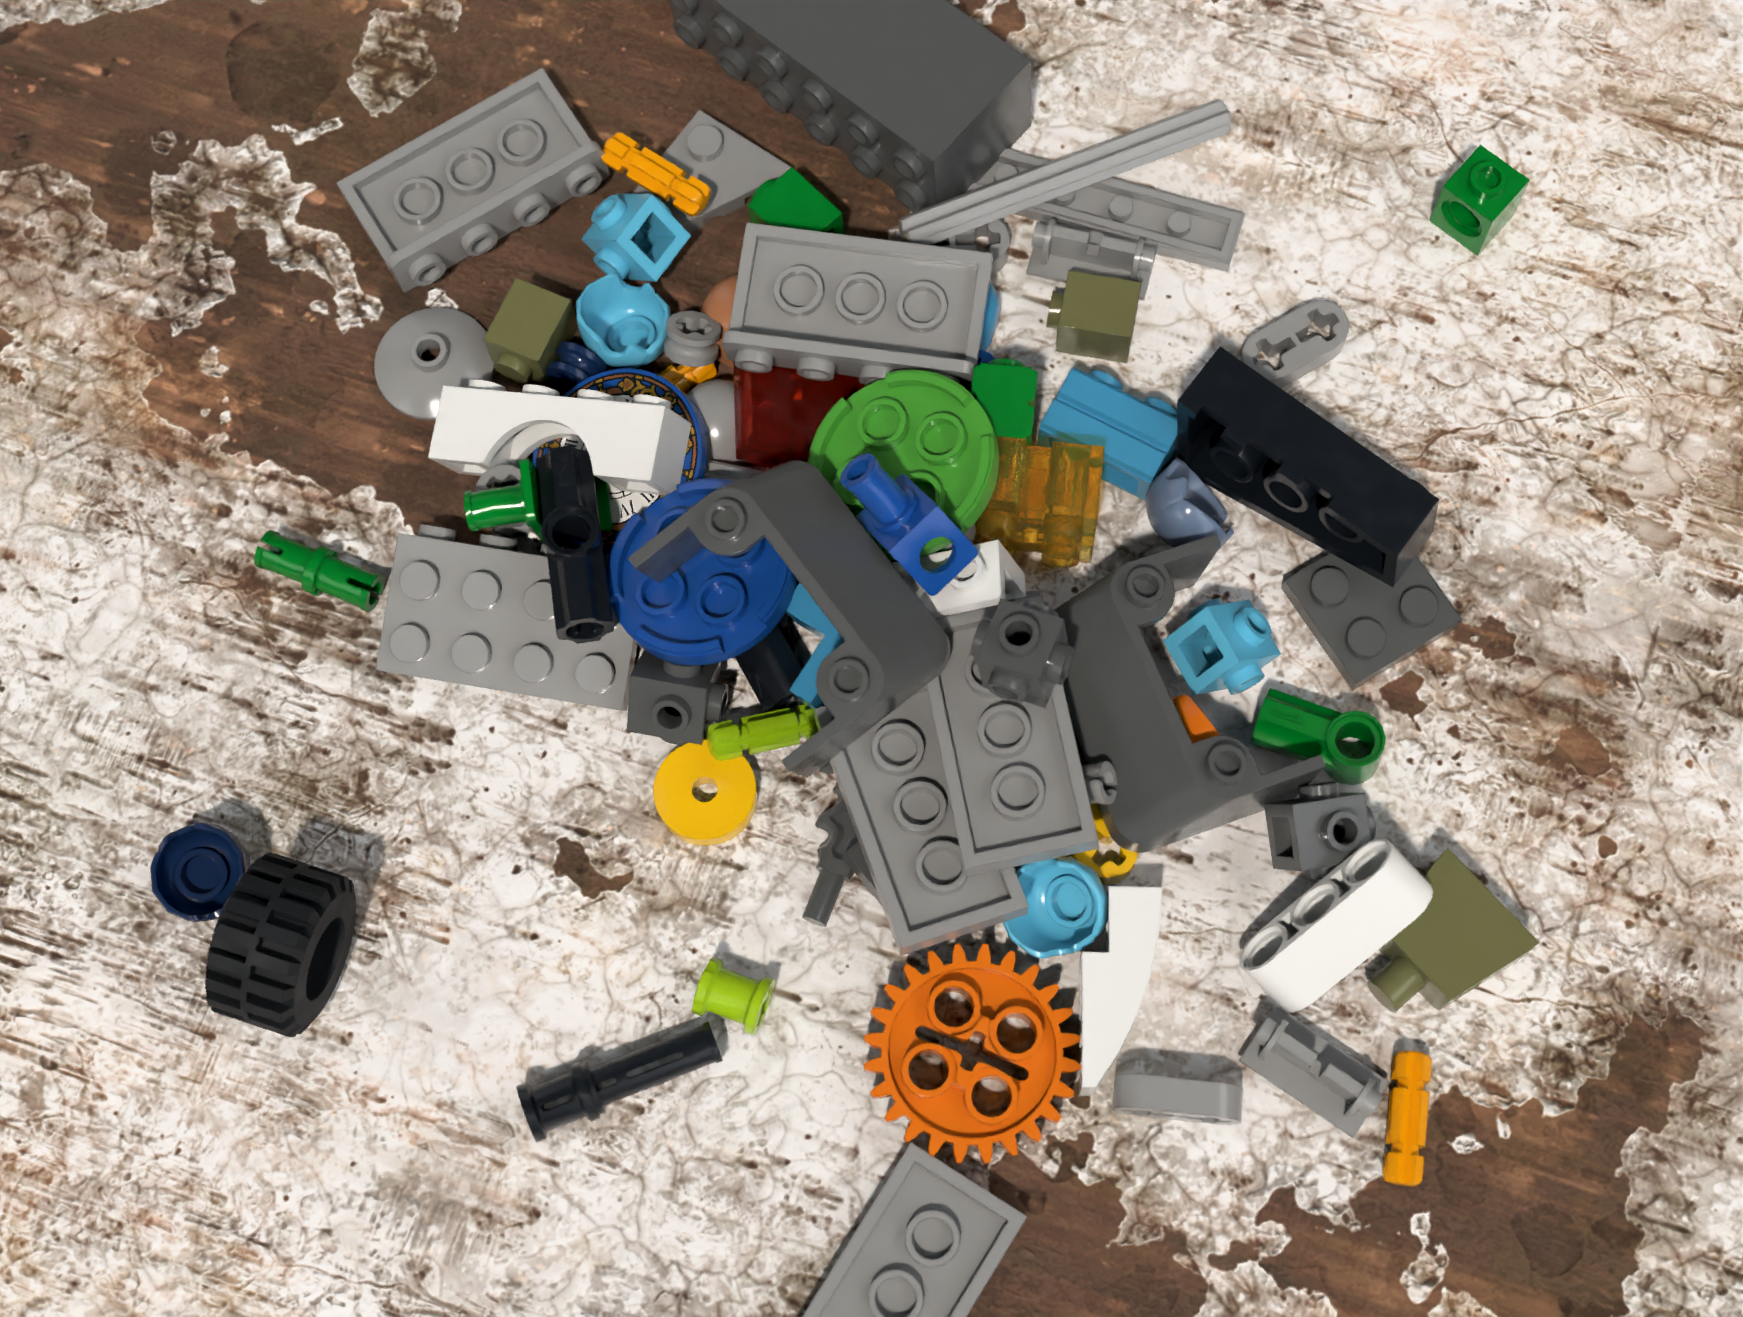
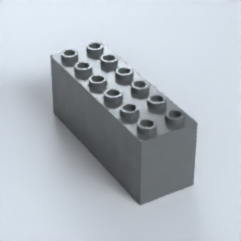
[669,0,1031,212]

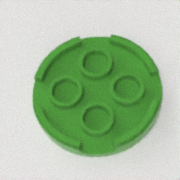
[808,370,1000,560]

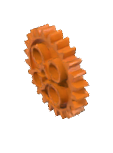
[863,944,1081,1164]

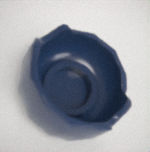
[150,822,251,922]

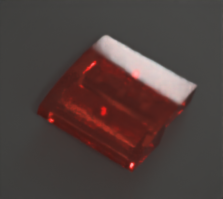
[733,361,865,468]

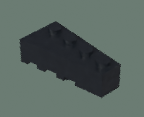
[1177,346,1439,587]

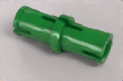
[254,530,385,612]

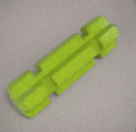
[707,704,818,761]

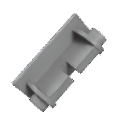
[1026,219,1158,301]
[1238,1005,1389,1138]

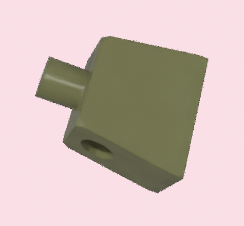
[1367,848,1539,1013]

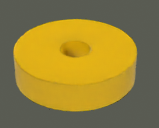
[653,740,758,846]

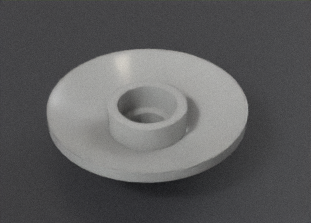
[374,307,495,421]

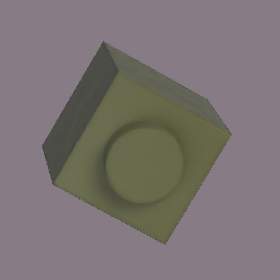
[1046,270,1142,363]
[483,278,578,387]

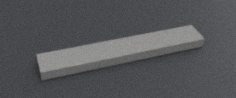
[966,149,1245,272]

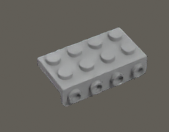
[336,68,610,293]
[722,222,993,391]
[376,524,638,711]

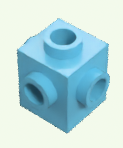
[581,193,691,282]
[1163,598,1281,695]

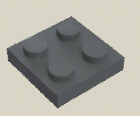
[1281,553,1462,691]

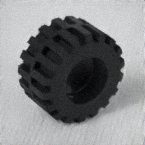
[205,853,356,1037]

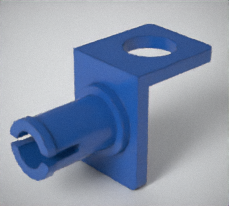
[840,453,978,596]

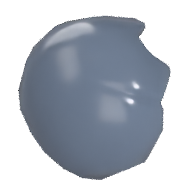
[1145,458,1234,549]

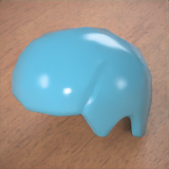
[576,274,671,368]
[1002,856,1108,959]

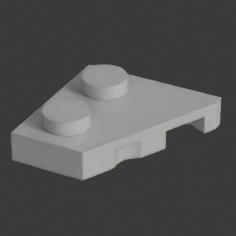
[631,110,791,233]

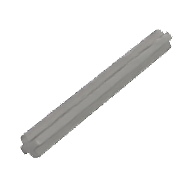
[899,100,1232,245]

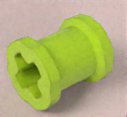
[692,957,775,1036]

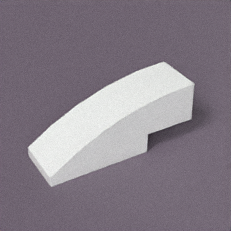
[1079,886,1162,1096]

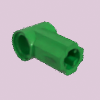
[1250,688,1386,785]

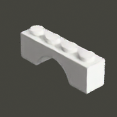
[428,379,691,495]

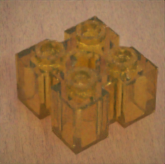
[972,436,1104,568]

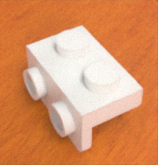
[892,540,1026,618]

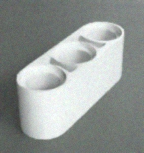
[1239,839,1433,1013]

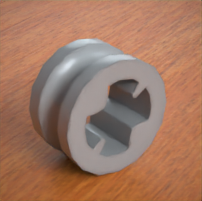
[663,311,721,367]

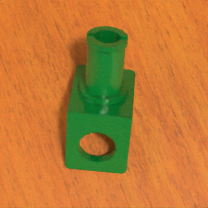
[464,458,613,542]

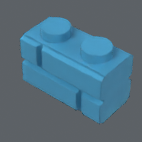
[1037,368,1177,501]

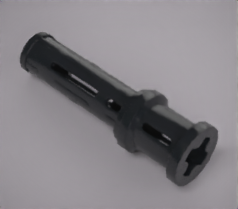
[516,1022,723,1143]

